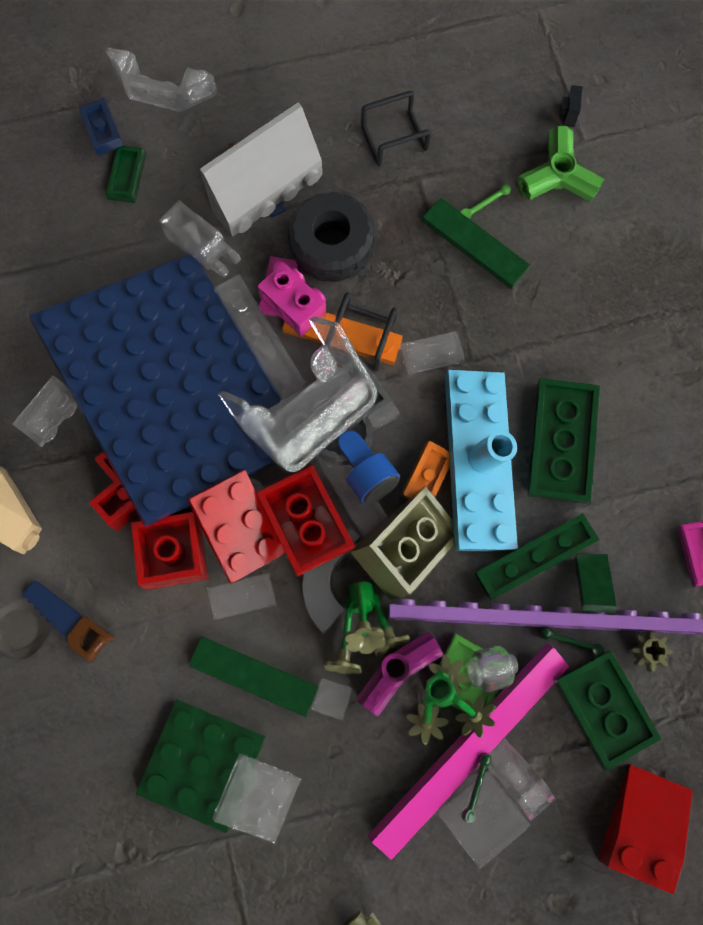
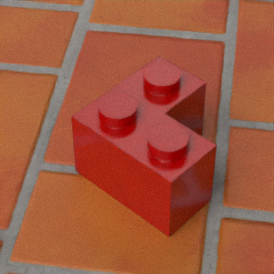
[89,452,138,532]

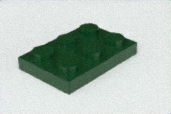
[554,650,662,771]

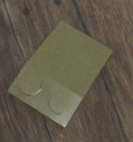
[351,486,455,600]

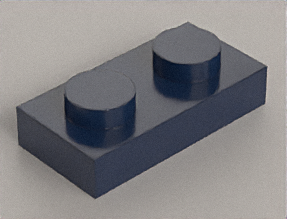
[79,97,124,156]

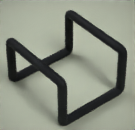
[361,90,431,166]
[327,292,397,371]

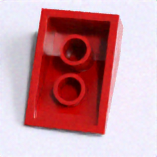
[257,465,355,577]
[598,764,693,895]

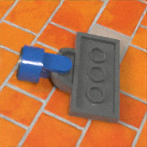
[255,356,400,504]

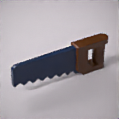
[22,581,114,663]

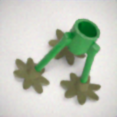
[406,655,496,745]

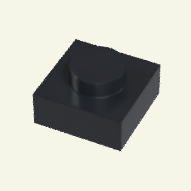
[560,85,583,127]

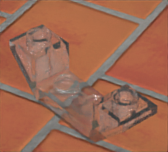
[106,47,217,112]

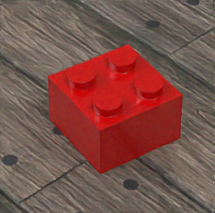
[131,512,209,590]

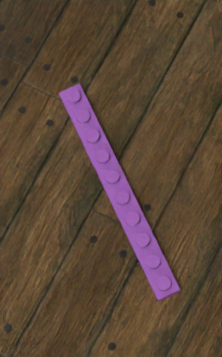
[388,599,703,635]

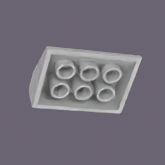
[200,102,322,237]

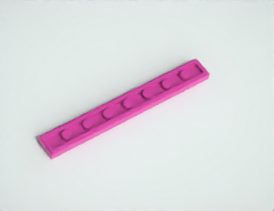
[367,643,569,860]

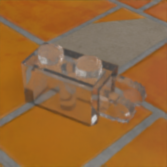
[159,200,241,277]

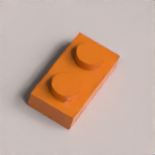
[400,441,450,500]

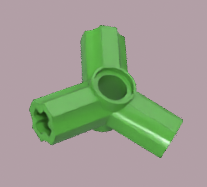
[517,126,605,202]

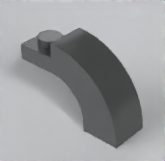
[303,528,360,634]

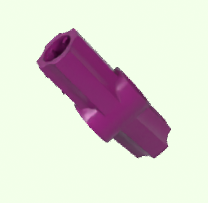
[355,631,443,717]

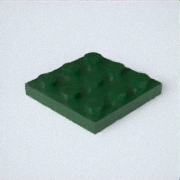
[136,700,266,833]

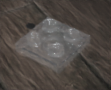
[12,375,77,447]
[212,754,301,843]

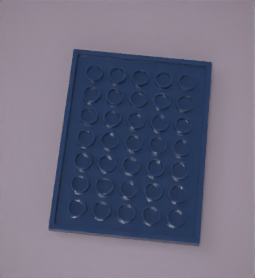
[29,253,283,527]

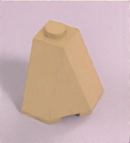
[0,466,42,555]

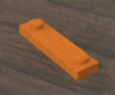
[282,313,403,366]

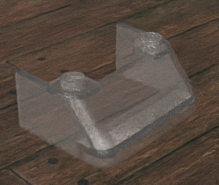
[218,316,377,472]

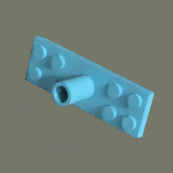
[445,370,518,551]

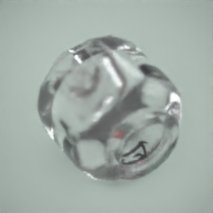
[467,646,518,693]

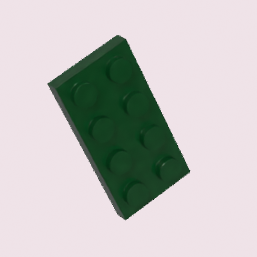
[527,378,600,504]

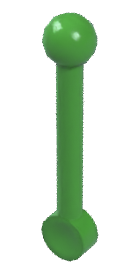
[461,184,511,219]

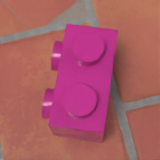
[258,262,326,337]

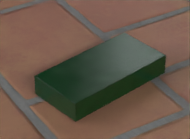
[105,146,146,203]
[574,553,617,613]

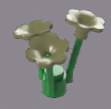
[323,582,410,674]

